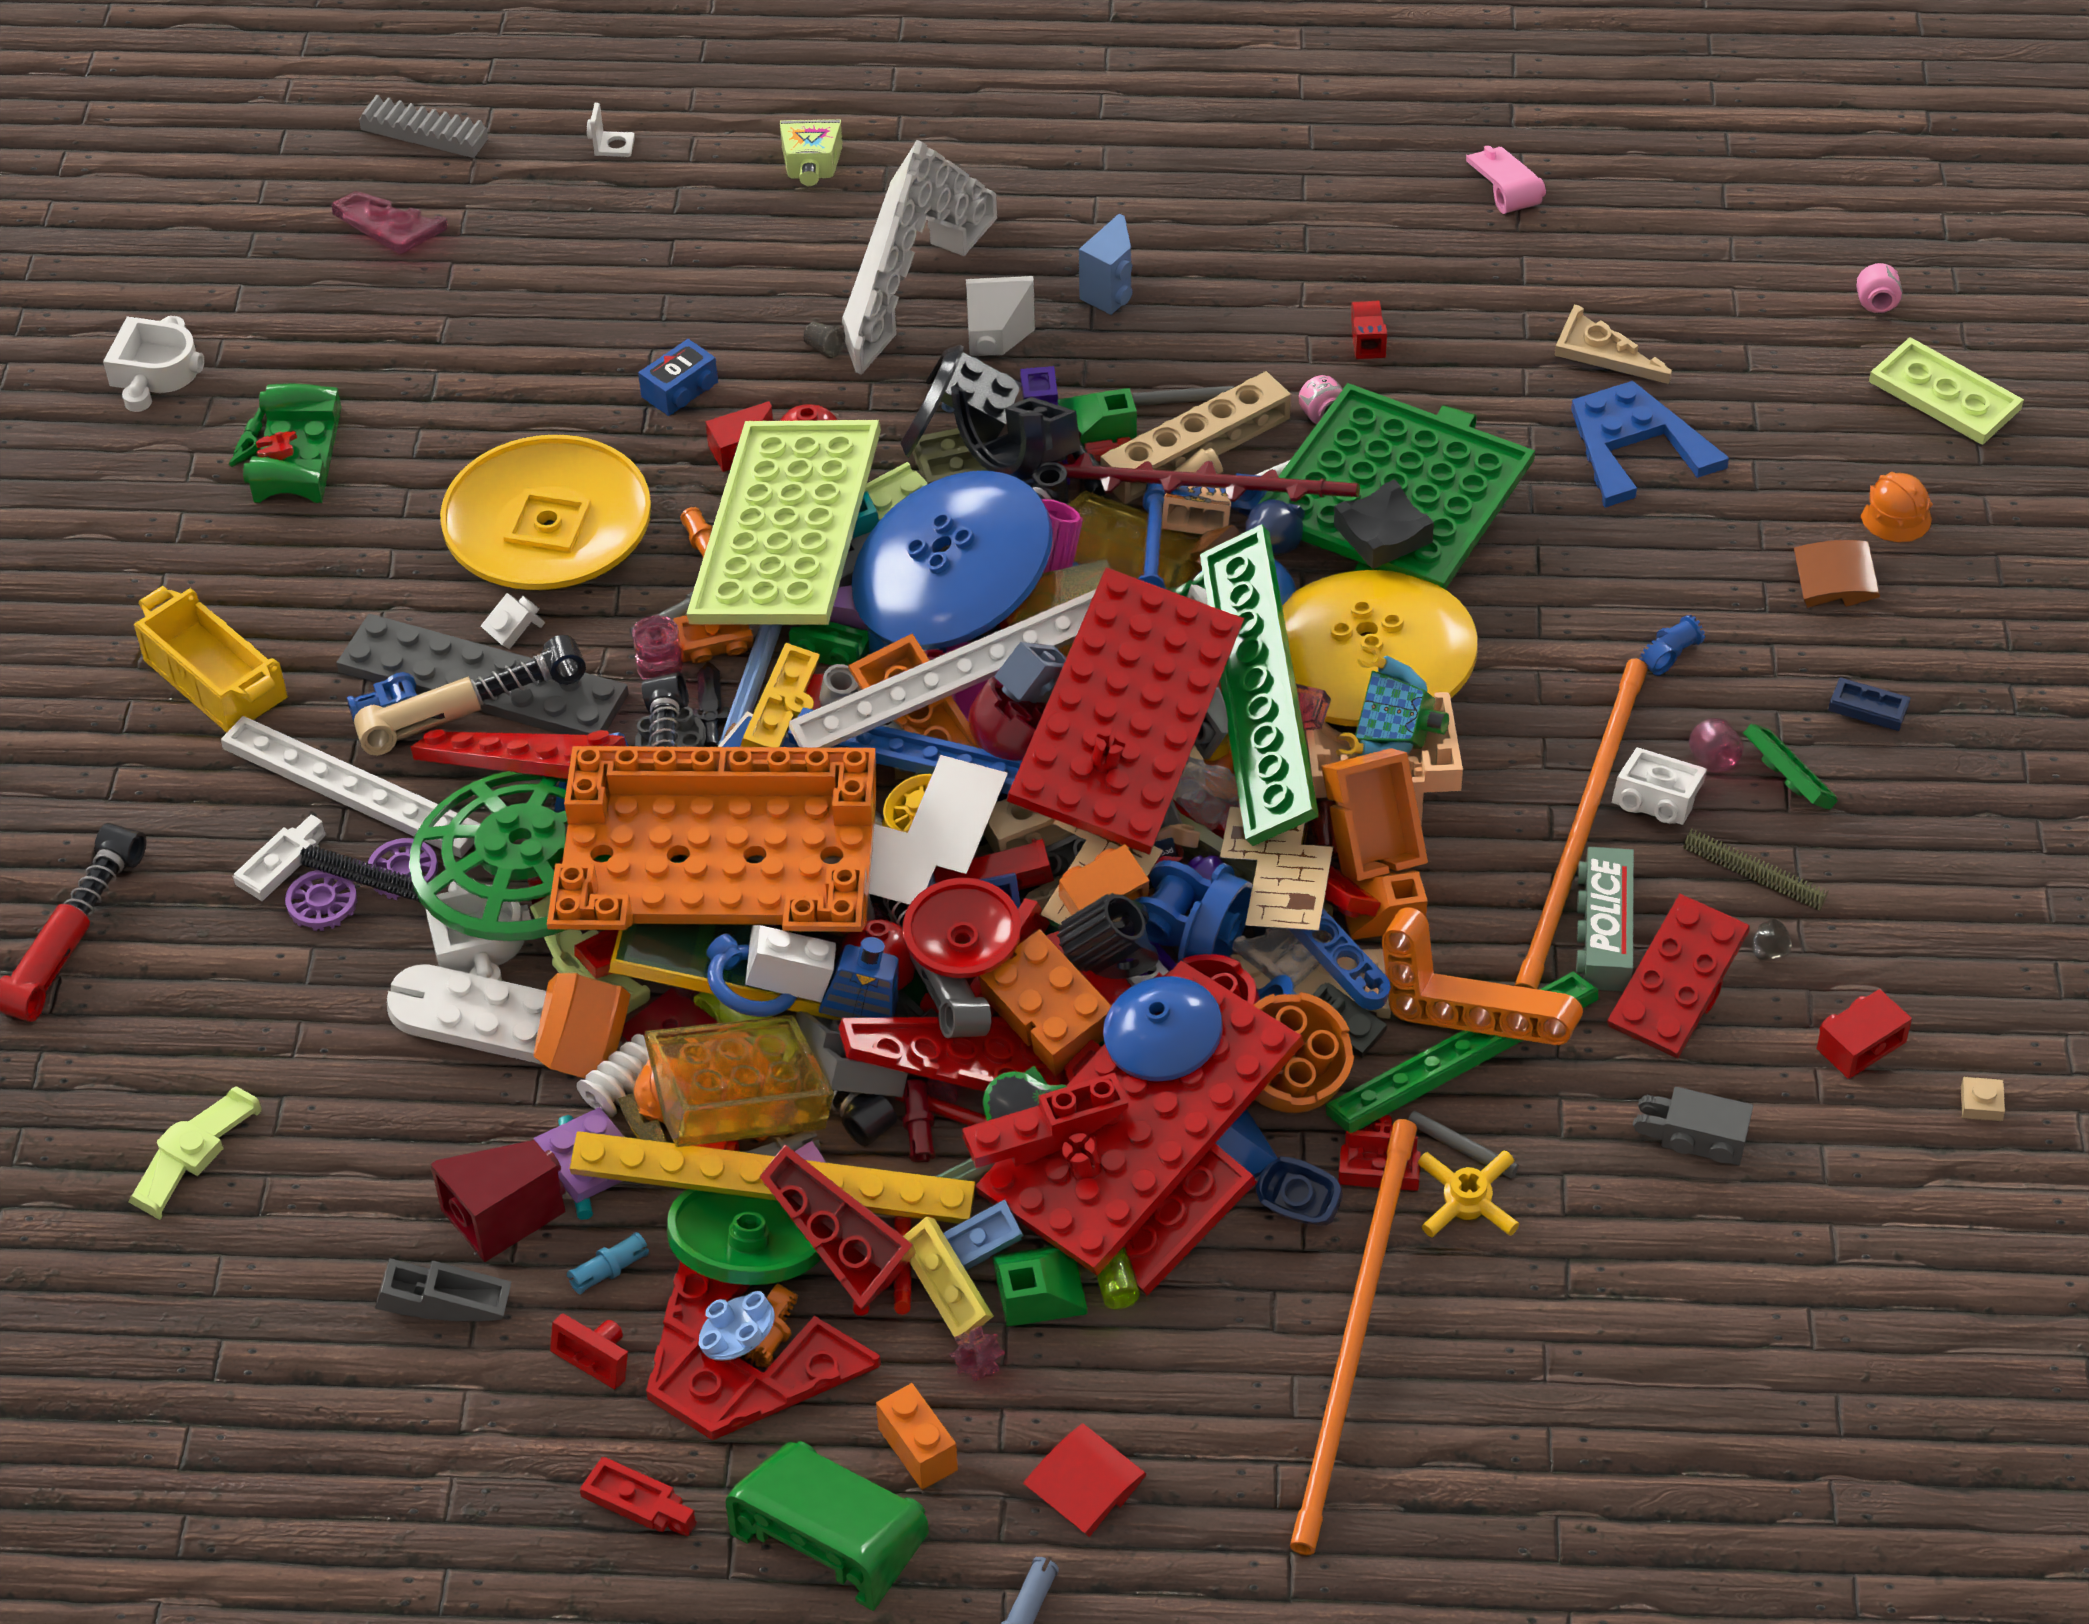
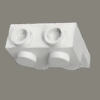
[1611,747,1707,825]

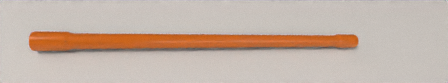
[1514,659,1648,989]
[1290,1119,1417,1555]

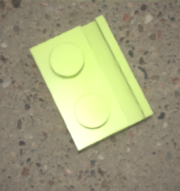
[865,462,927,521]

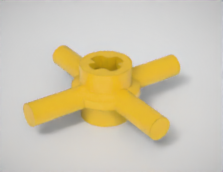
[1418,1150,1519,1237]

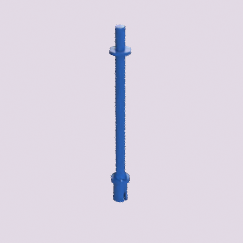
[1138,483,1166,589]

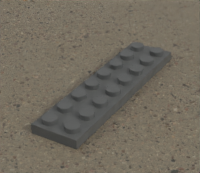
[336,613,629,735]

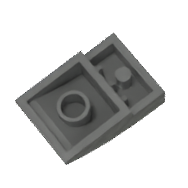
[796,1011,908,1097]

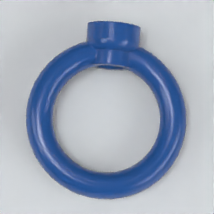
[706,934,797,1017]

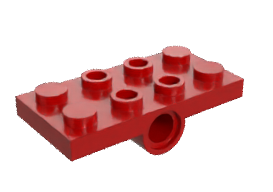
[1607,893,1750,1059]

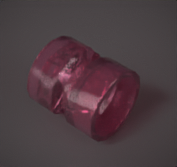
[632,615,683,680]

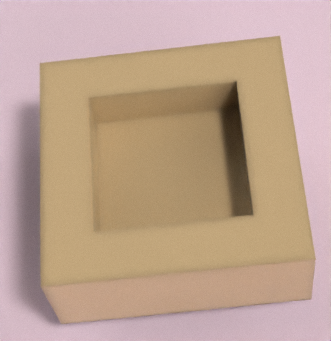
[1961,1077,2005,1121]

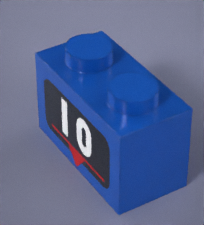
[638,339,718,416]

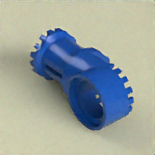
[1640,615,1705,676]

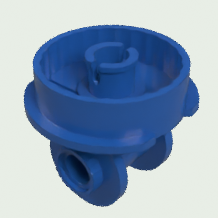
[1134,860,1253,963]

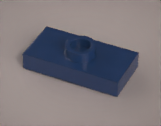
[1828,677,1911,731]

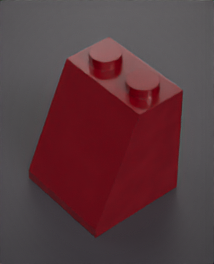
[431,1140,566,1262]

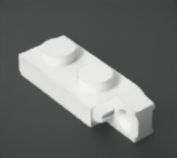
[233,815,326,901]

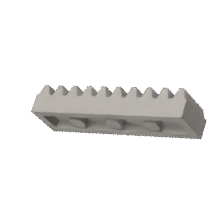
[359,95,488,158]

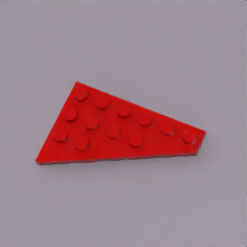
[1064,1039,1257,1296]

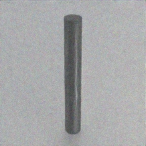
[1132,386,1234,406]
[1408,1111,1519,1179]

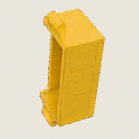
[134,586,288,733]

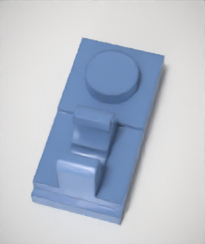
[944,1200,1024,1270]

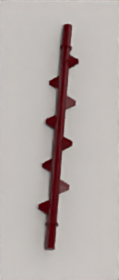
[1057,453,1360,502]

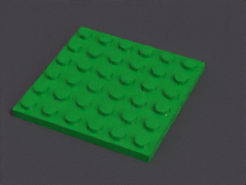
[1257,383,1535,590]

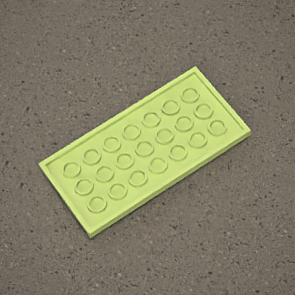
[687,420,881,625]

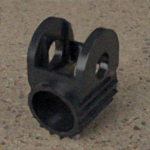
[1057,893,1159,979]

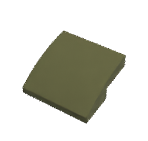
[913,428,989,484]

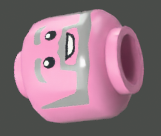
[1856,263,1903,313]
[1299,375,1343,424]

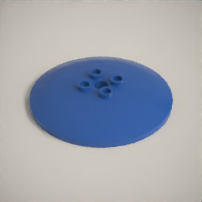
[852,471,1053,650]

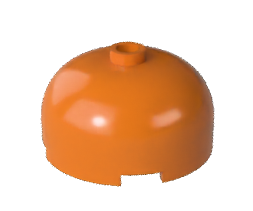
[1254,992,1354,1113]

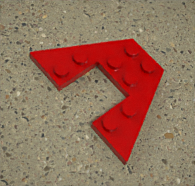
[646,1261,881,1441]

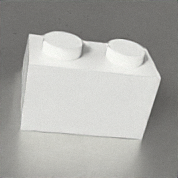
[745,925,836,1002]

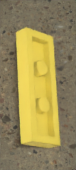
[903,1217,994,1341]

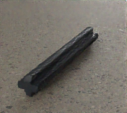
[300,845,437,903]

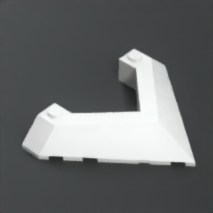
[842,140,997,375]

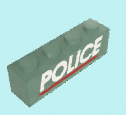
[1576,847,1634,992]

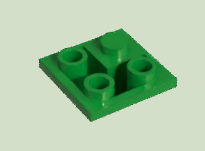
[1058,388,1137,447]
[992,1246,1088,1327]

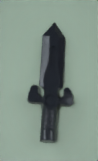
[692,661,730,747]

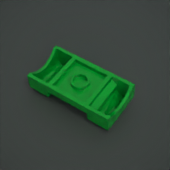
[243,383,342,503]

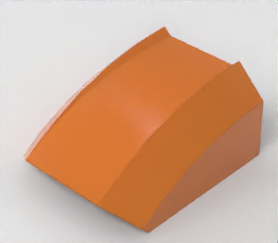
[533,973,631,1079]

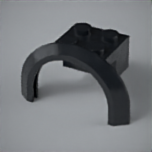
[900,345,1022,458]
[951,386,1080,480]

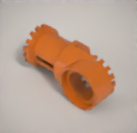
[744,1284,798,1368]

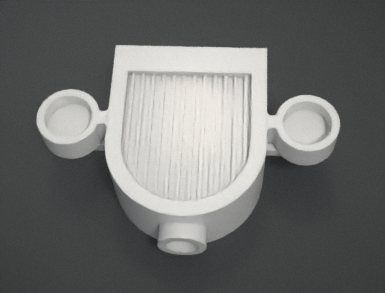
[103,316,204,412]
[425,879,531,981]

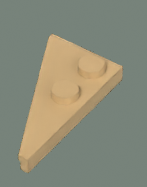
[1555,304,1672,384]

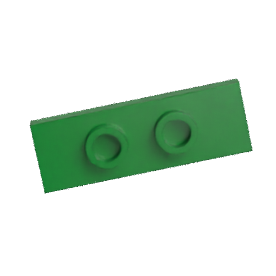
[1743,724,1838,810]

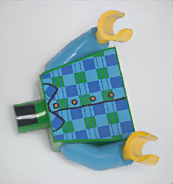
[1335,645,1449,757]

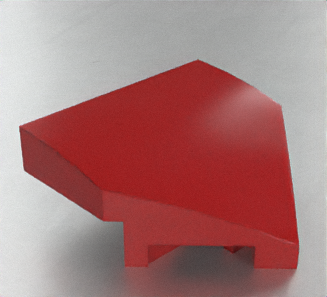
[1338,1115,1421,1191]

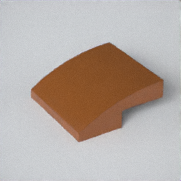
[1794,540,1880,608]

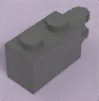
[1632,1086,1754,1165]

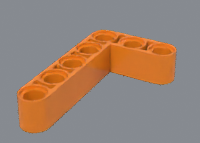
[1382,908,1583,1045]

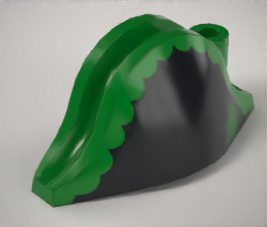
[983,1066,1067,1121]

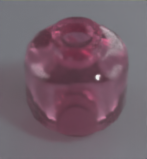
[1689,718,1744,773]

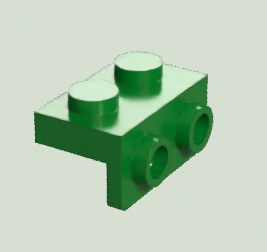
[789,621,869,666]

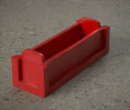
[934,839,1054,891]

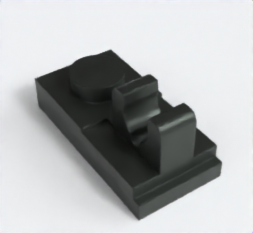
[1312,982,1387,1058]

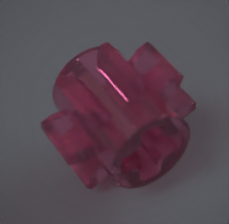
[950,1326,1005,1381]

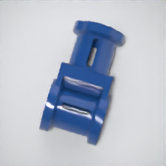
[346,672,418,722]

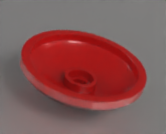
[903,878,1021,978]

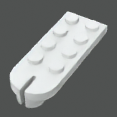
[387,964,546,1065]

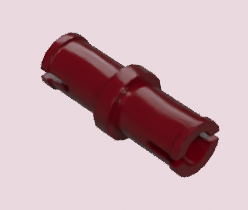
[902,1080,936,1163]

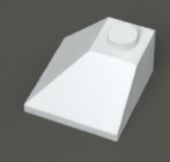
[966,276,1035,356]

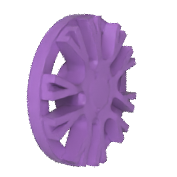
[368,838,438,900]
[285,870,357,931]

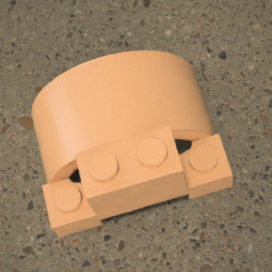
[1302,692,1463,825]

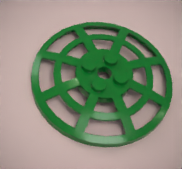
[409,771,612,941]

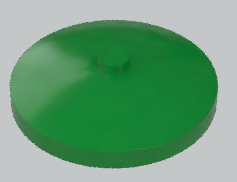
[667,1189,822,1285]

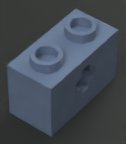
[994,642,1066,704]

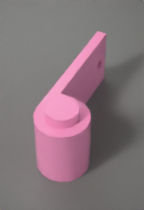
[1466,146,1546,214]

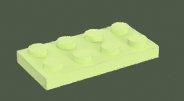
[1869,337,2024,445]

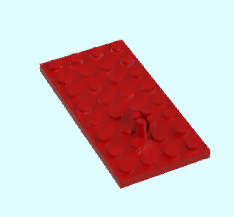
[1006,567,1244,855]
[975,961,1304,1276]

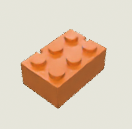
[1321,748,1428,881]
[979,929,1111,1076]

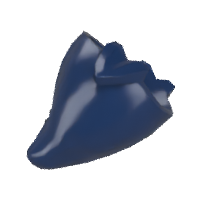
[1246,499,1305,556]

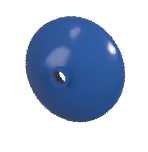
[1103,976,1223,1081]

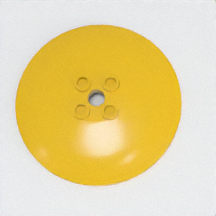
[441,435,651,590]
[1282,570,1478,727]

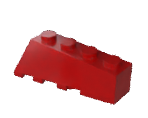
[759,1145,916,1310]

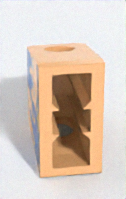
[1161,486,1231,535]

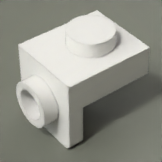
[481,593,546,650]

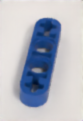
[1288,909,1391,1010]

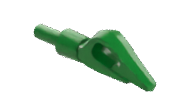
[229,406,265,467]

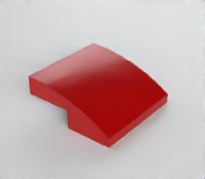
[1023,1423,1147,1537]

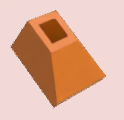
[1343,868,1428,940]

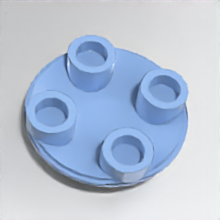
[699,1291,775,1361]

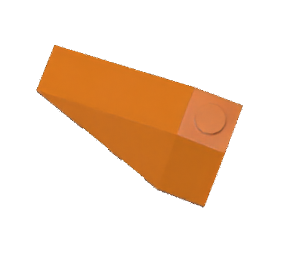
[848,633,979,748]

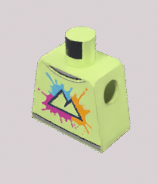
[780,120,842,186]

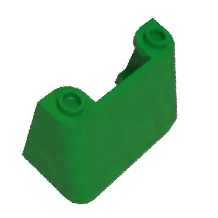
[725,1441,929,1611]

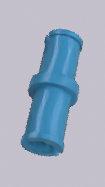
[567,1232,649,1294]

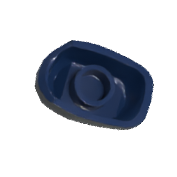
[1256,1156,1343,1226]

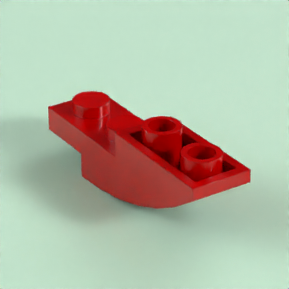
[962,1073,1129,1168]

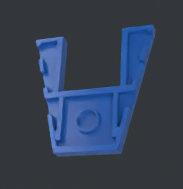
[1571,381,1729,508]

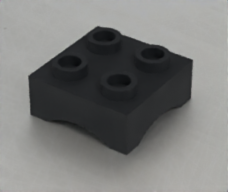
[1334,479,1434,569]

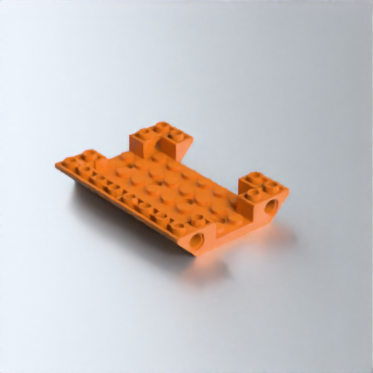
[547,746,876,932]

